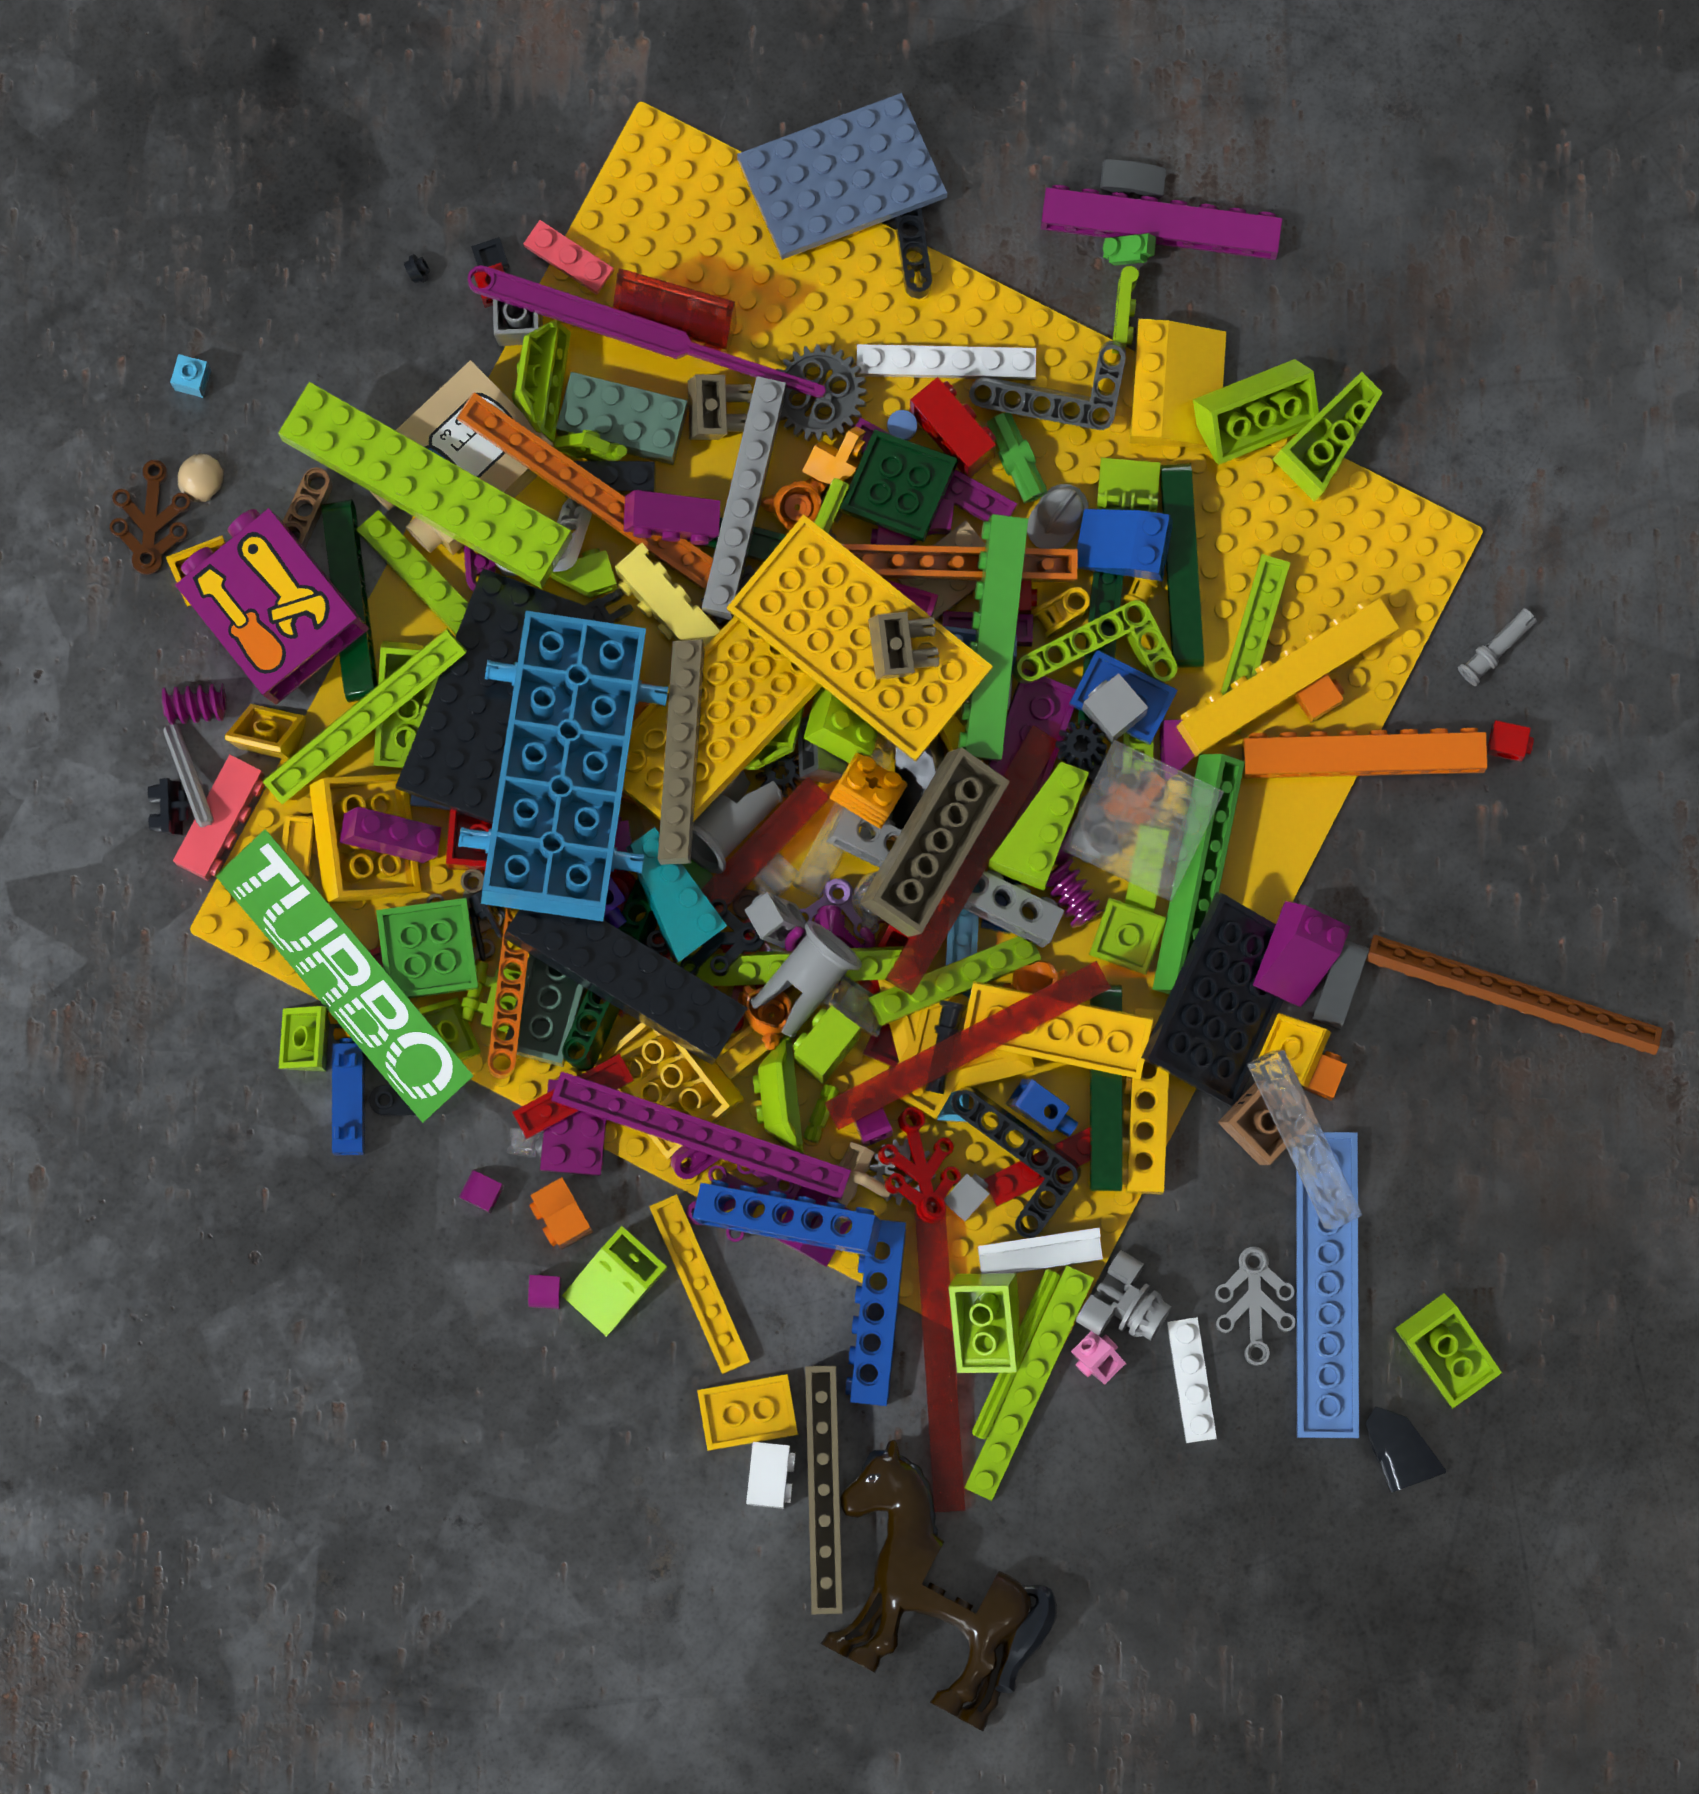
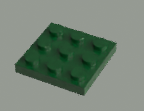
[840,429,958,542]

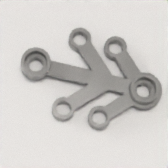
[1215,1247,1296,1366]

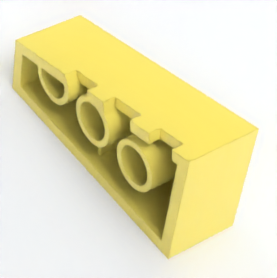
[615,542,720,646]

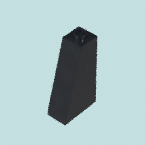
[892,734,945,830]

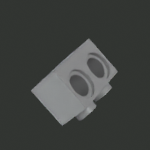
[745,892,807,949]

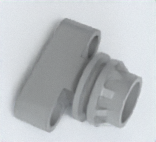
[1076,1250,1172,1341]

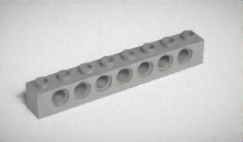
[826,807,1064,948]

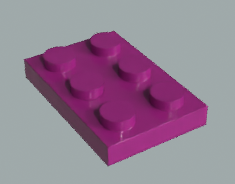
[540,1079,606,1176]

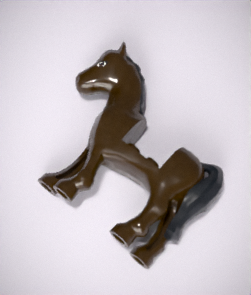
[821,1440,1057,1731]

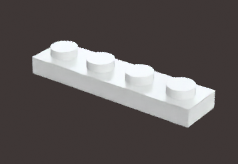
[1167,1317,1217,1443]

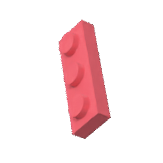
[523,220,614,295]

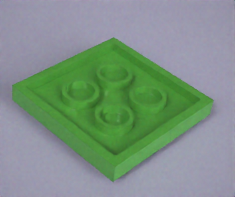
[376,898,479,999]

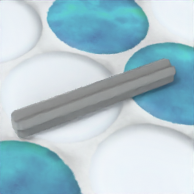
[163,724,214,827]

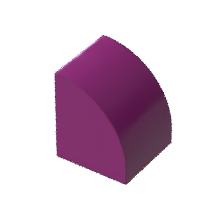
[459,1170,504,1214]
[528,1275,562,1309]

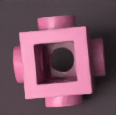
[1071,1331,1126,1385]

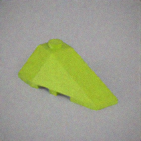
[373,641,440,768]

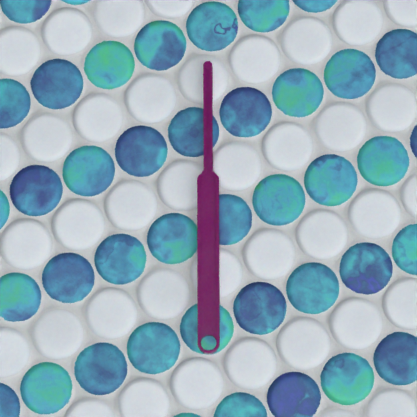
[468,265,826,398]

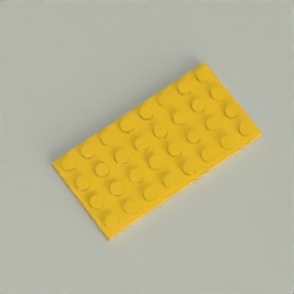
[726,514,993,762]
[622,616,822,822]

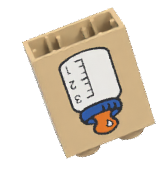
[370,360,554,555]

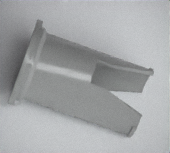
[691,771,783,874]
[750,921,862,1038]

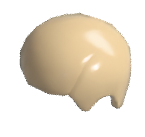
[178,453,224,502]

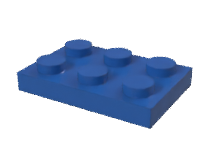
[1069,650,1178,745]

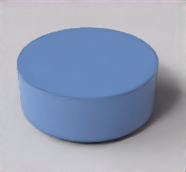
[887,410,917,441]

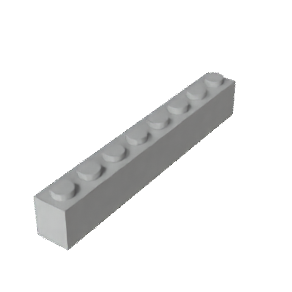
[702,376,787,620]

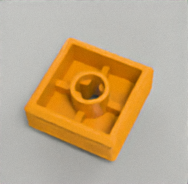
[829,753,907,829]

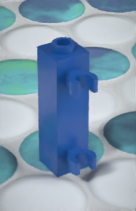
[332,1038,365,1155]

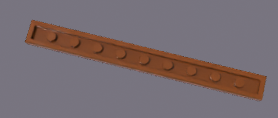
[1366,935,1663,1055]

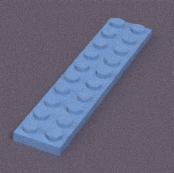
[1296,1132,1359,1438]

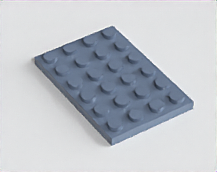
[737,93,947,260]

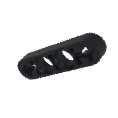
[894,208,932,299]

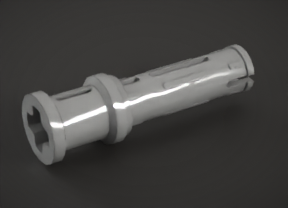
[1458,608,1537,686]

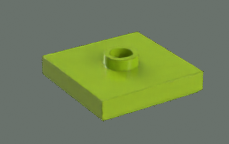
[1089,897,1166,975]

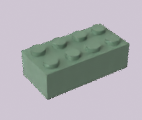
[556,372,688,465]
[505,954,586,1067]

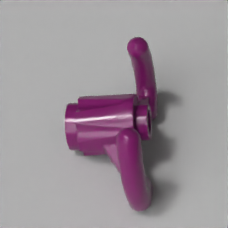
[785,905,876,951]

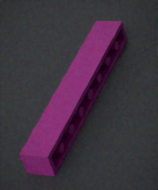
[1041,185,1282,260]

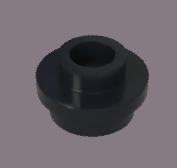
[404,254,430,283]

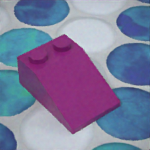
[1253,901,1351,1007]

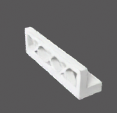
[977,1228,1103,1274]

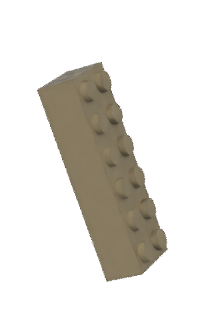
[859,747,1010,937]

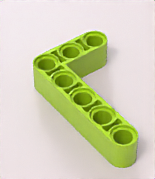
[1012,600,1177,684]

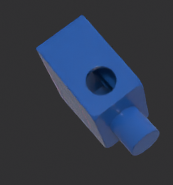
[1006,1079,1078,1137]

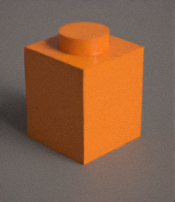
[1295,674,1344,723]
[1303,1051,1347,1101]

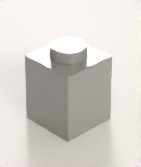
[944,1173,989,1222]

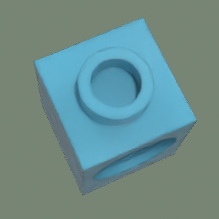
[170,354,211,398]

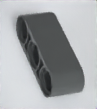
[1312,940,1369,1030]

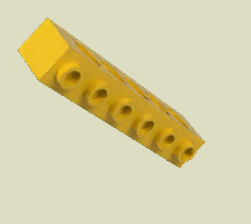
[1122,1008,1169,1195]

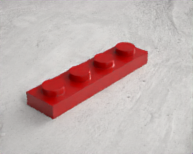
[512,1053,634,1139]
[983,1127,1092,1207]

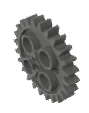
[776,344,868,442]

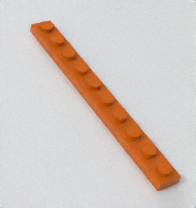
[456,392,713,589]

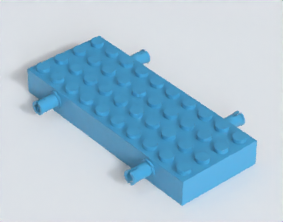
[458,611,668,922]

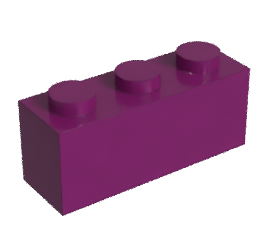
[624,490,720,545]
[340,807,442,863]

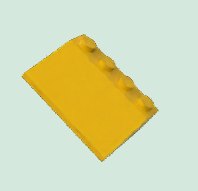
[1130,319,1226,449]
[309,774,422,903]
[595,1022,744,1159]

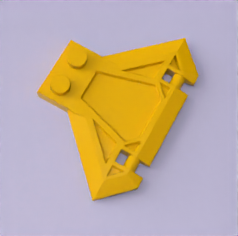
[878,968,1035,1120]

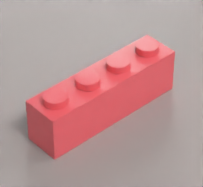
[173,754,265,881]

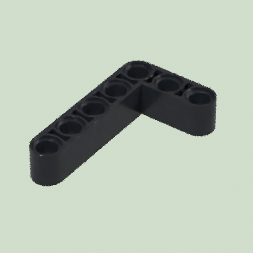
[951,1087,1081,1238]

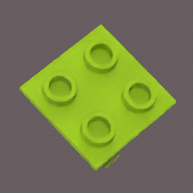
[1097,458,1161,513]

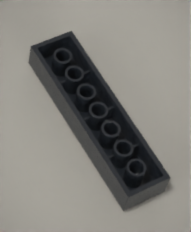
[504,909,747,1065]

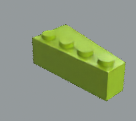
[1272,372,1383,502]
[987,762,1089,891]

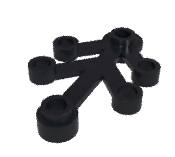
[647,899,765,977]

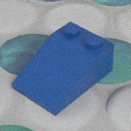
[1077,509,1173,581]

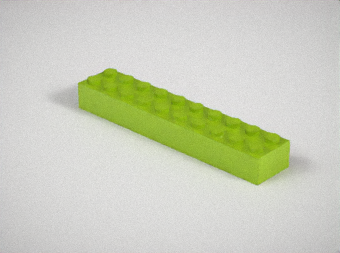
[278,382,573,589]

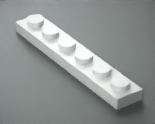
[857,344,1036,380]

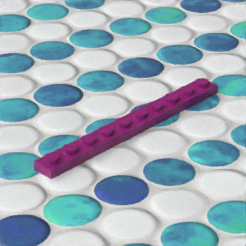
[551,1071,851,1200]

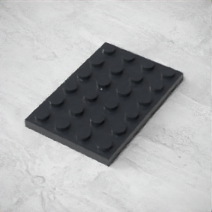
[1141,892,1284,1107]

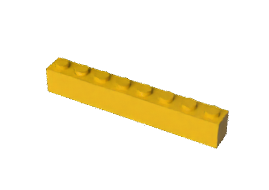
[1176,598,1399,757]

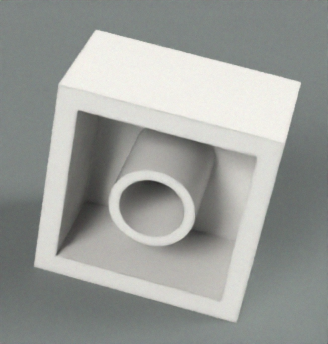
[746,1442,796,1509]

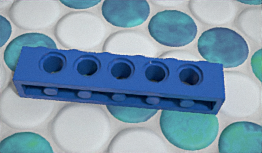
[692,1180,882,1257]
[845,1219,907,1406]

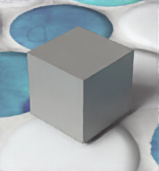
[493,299,543,346]
[1082,673,1148,744]

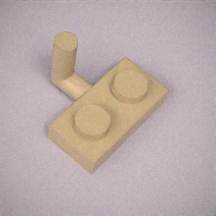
[827,1142,891,1206]

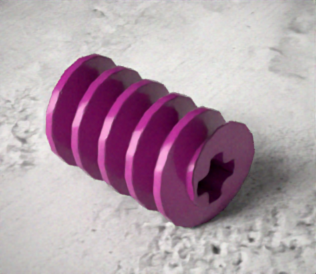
[162,683,226,725]
[1046,859,1105,928]

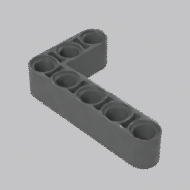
[969,341,1126,430]

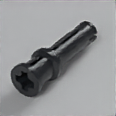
[925,1000,967,1094]

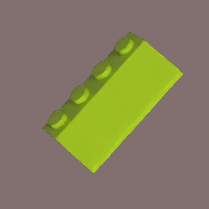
[1193,359,1319,465]

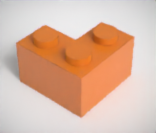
[529,1177,593,1250]

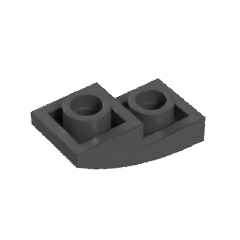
[1100,159,1166,199]

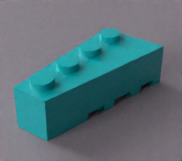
[626,827,727,963]

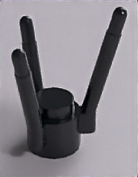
[468,891,506,961]

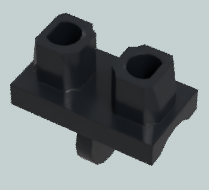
[148,778,192,836]

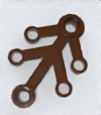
[110,460,191,575]

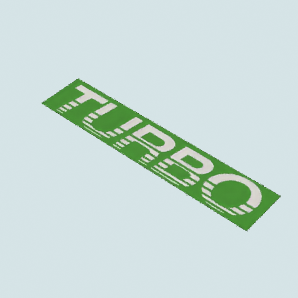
[216,829,474,1123]

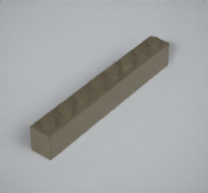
[805,1366,843,1615]

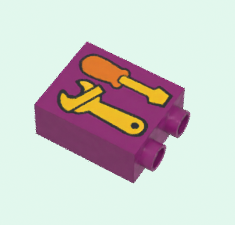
[175,508,369,705]

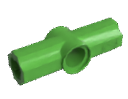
[987,412,1048,504]

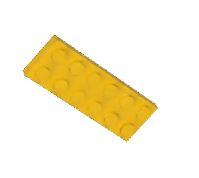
[961,981,1153,1079]

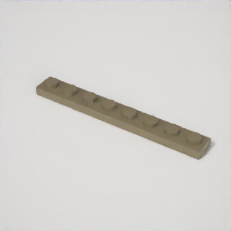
[658,639,705,865]

